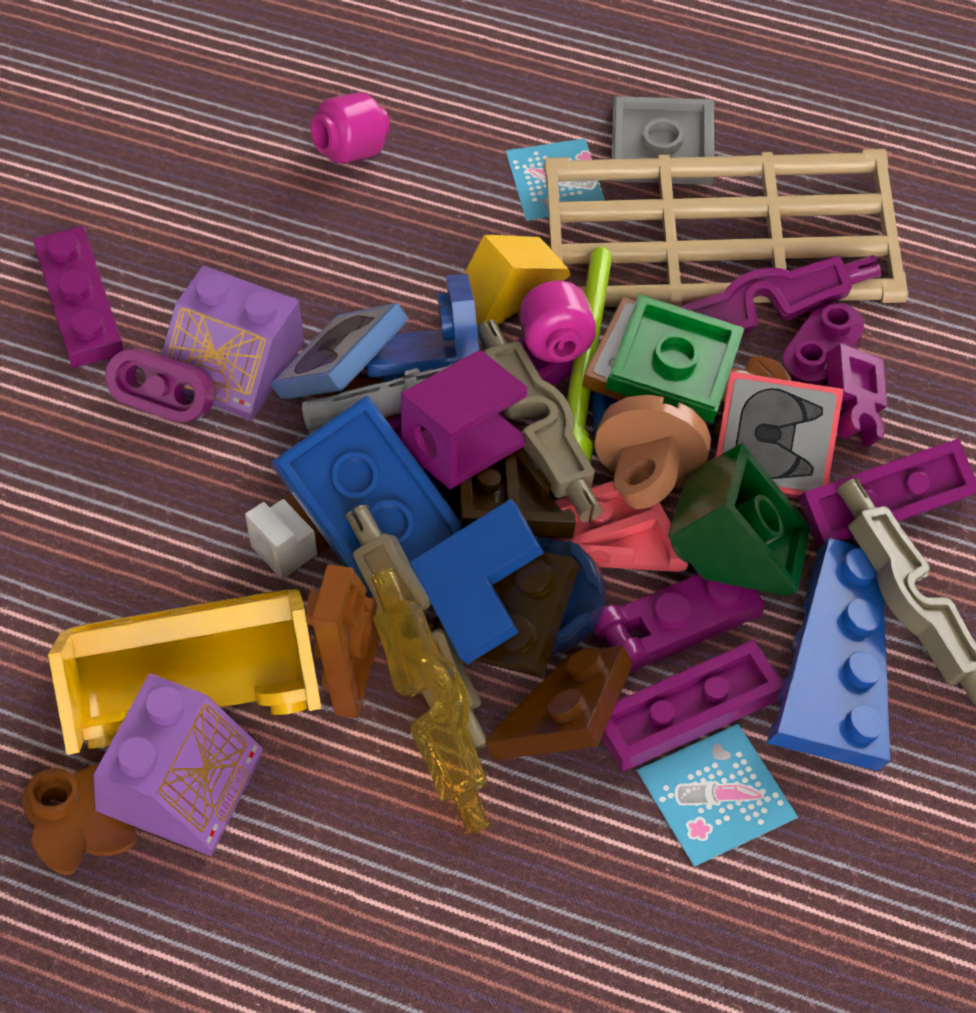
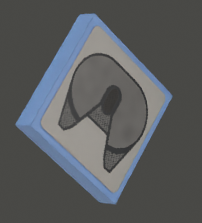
[270,303,408,399]

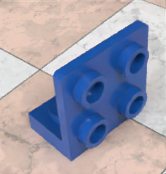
[367,273,479,382]

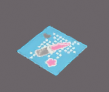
[506,138,606,221]
[636,724,798,867]

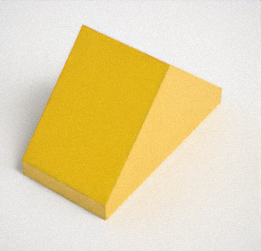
[464,235,571,327]

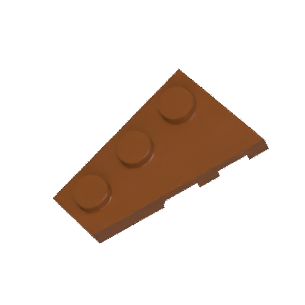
[306,564,380,719]

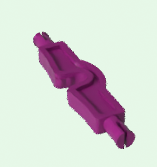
[679,255,881,334]

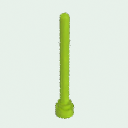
[567,247,612,464]

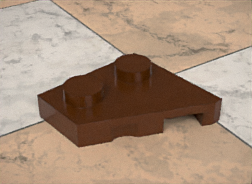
[485,645,633,760]

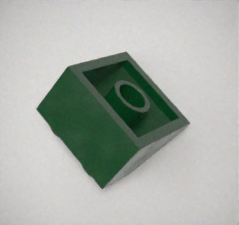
[668,443,810,596]

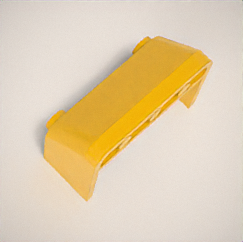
[48,589,322,755]

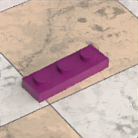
[32,225,124,368]
[798,438,976,549]
[601,640,782,772]

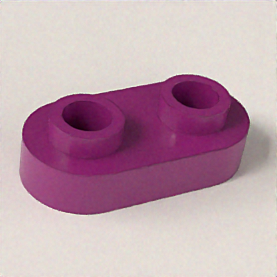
[782,302,864,387]
[105,348,214,423]

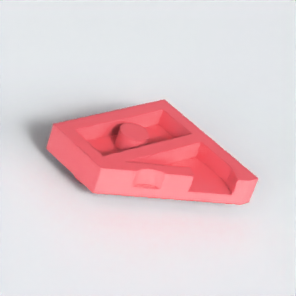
[552,478,688,572]

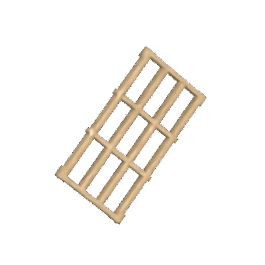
[543,149,908,307]

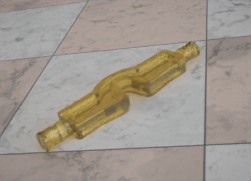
[370,568,492,836]

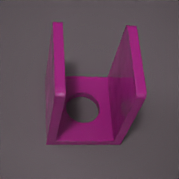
[401,351,528,490]

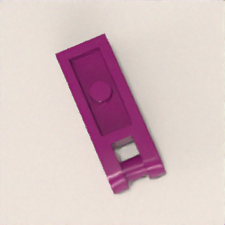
[593,574,765,673]

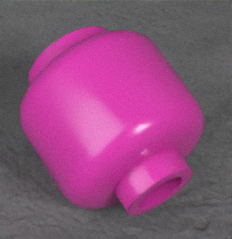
[310,92,390,164]
[519,280,596,363]

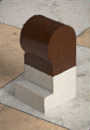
[245,493,330,579]

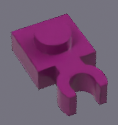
[826,343,887,447]

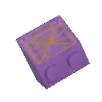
[161,265,305,420]
[93,673,263,857]

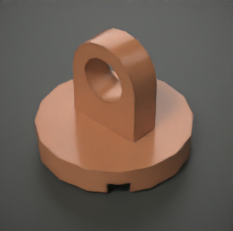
[594,395,711,509]

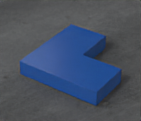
[410,499,544,664]

